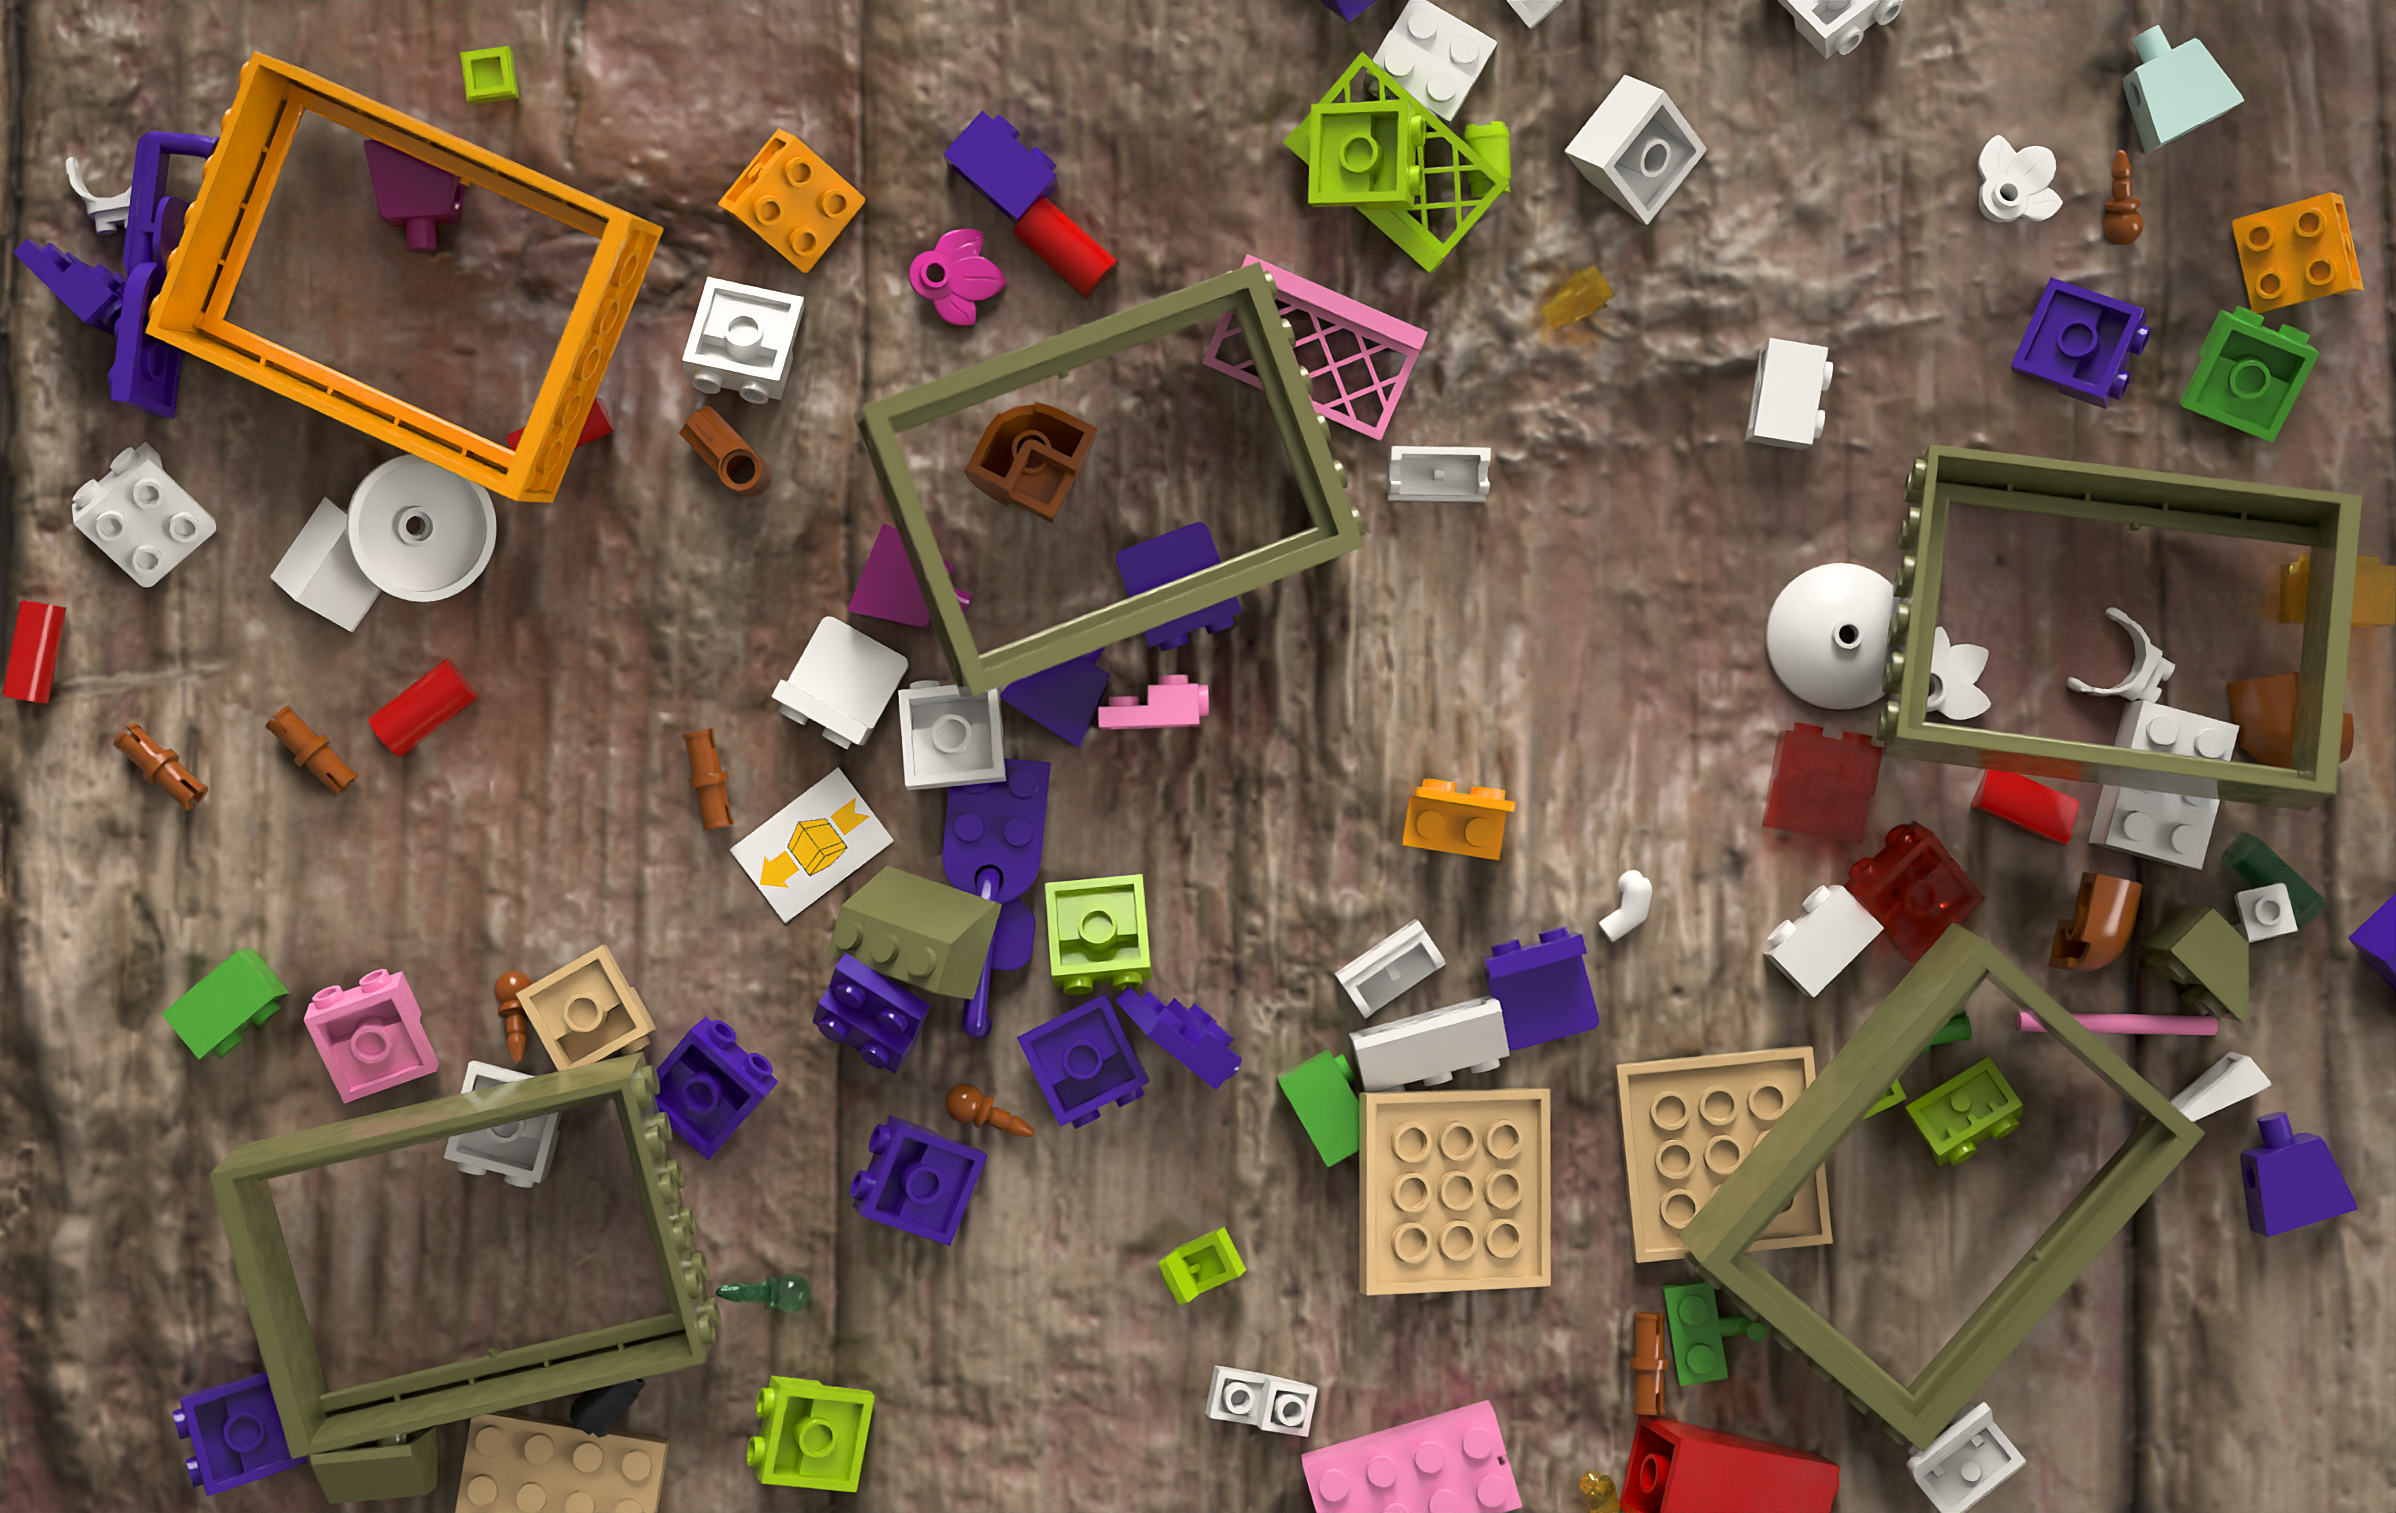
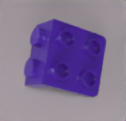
[1116,522,1242,652]
[1480,926,1599,1050]

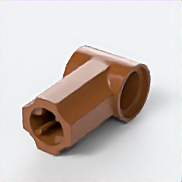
[679,404,772,497]

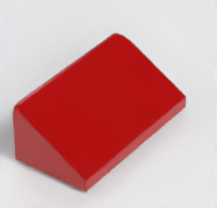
[1970,769,2080,846]

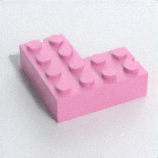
[1301,1400,1522,1513]

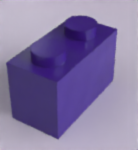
[943,110,1058,225]

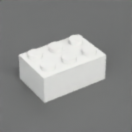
[2088,700,2239,870]

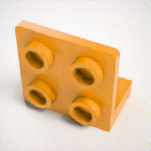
[718,128,865,273]
[2232,192,2364,314]
[1401,778,1516,860]

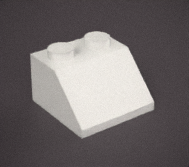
[1565,75,1707,225]

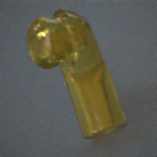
[1579,1469,1620,1513]

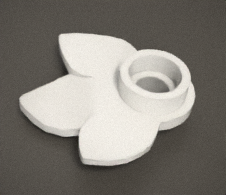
[1978,135,2063,222]
[1926,626,1991,720]

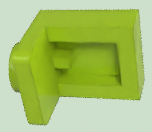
[1158,1227,1246,1306]

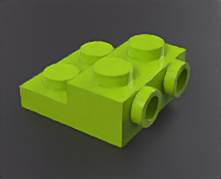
[1308,101,1426,210]
[1045,874,1152,996]
[746,1376,875,1492]

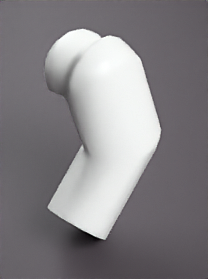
[1598,870,1653,943]

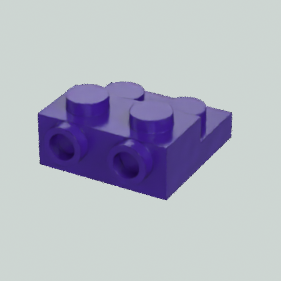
[13,239,127,336]
[2011,277,2151,409]
[812,953,930,1074]
[1115,986,1242,1090]
[1017,993,1150,1129]
[655,1016,779,1161]
[850,1115,987,1246]
[172,1371,307,1497]

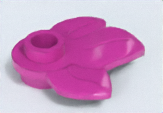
[908,229,1006,326]

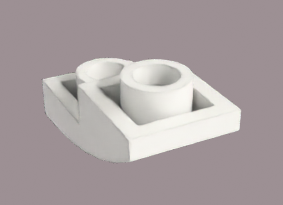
[1205,1365,1317,1437]

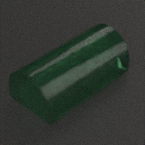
[2221,832,2327,928]

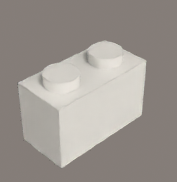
[1745,338,1833,451]
[1763,885,1884,998]

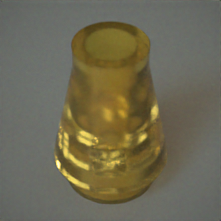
[1539,264,1615,332]

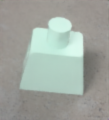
[2122,25,2244,154]

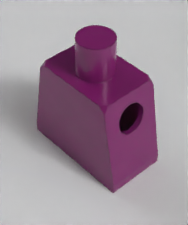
[364,135,465,253]
[847,523,973,630]

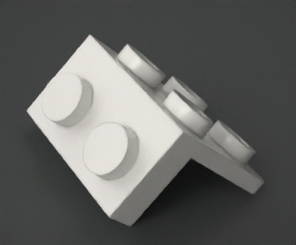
[72,442,216,587]
[771,616,909,749]
[1906,1402,2027,1513]

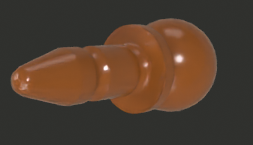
[2103,150,2143,245]
[494,970,533,1063]
[945,1083,1034,1138]

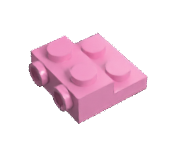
[1098,675,1209,730]
[304,969,439,1104]

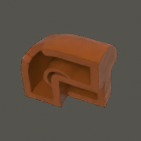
[965,401,1098,523]
[2226,671,2354,769]
[2048,872,2143,971]

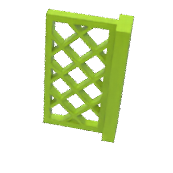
[1283,52,1510,273]

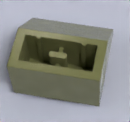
[2139,905,2249,1022]
[310,1426,441,1504]

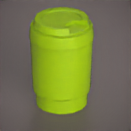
[1463,121,1511,197]

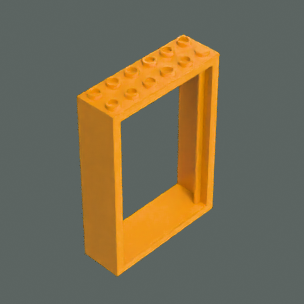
[145,51,664,503]

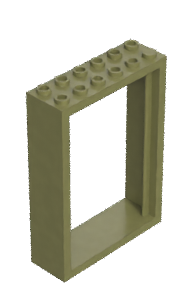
[853,261,1365,697]
[1876,444,2362,811]
[1678,922,2205,1452]
[209,1052,721,1459]

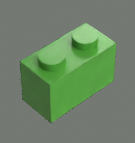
[161,948,290,1059]
[1277,1049,1359,1168]

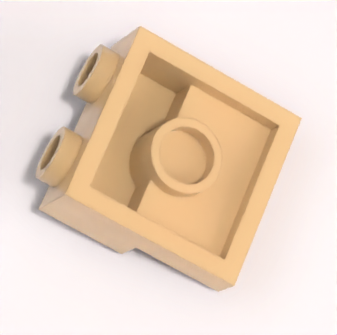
[516,945,657,1071]

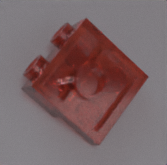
[1762,722,1883,844]
[1843,821,1985,964]

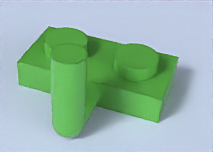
[1661,1279,1767,1386]

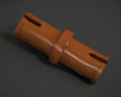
[265,705,359,797]
[113,723,208,811]
[683,728,735,830]
[1630,1312,1669,1415]

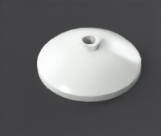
[346,454,496,602]
[1766,563,1901,710]

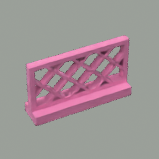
[1202,254,1428,441]

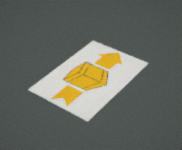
[730,767,894,923]

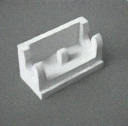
[1388,446,1491,502]
[1334,919,1446,1019]

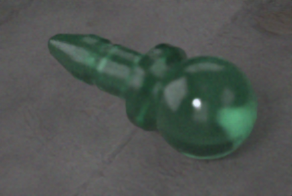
[716,1273,811,1313]

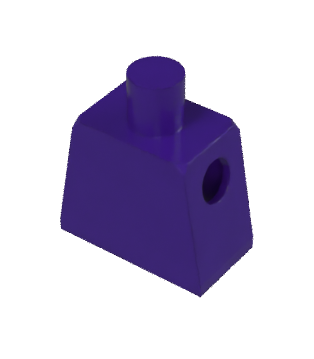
[999,646,1112,748]
[2240,1112,2358,1237]

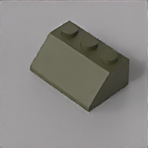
[827,866,1002,1000]

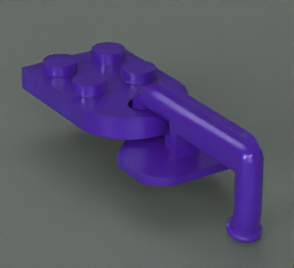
[108,131,220,419]
[942,758,1051,1039]

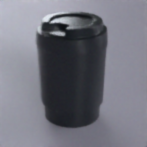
[569,1378,645,1438]

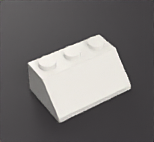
[1348,995,1510,1092]

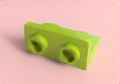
[1905,1056,2023,1167]

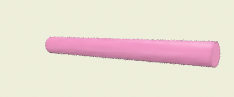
[2016,1012,2218,1036]

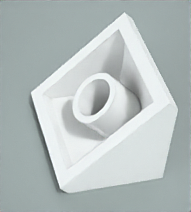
[270,496,382,632]

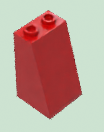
[1618,1414,1840,1513]

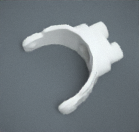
[66,157,132,235]
[2067,607,2175,703]

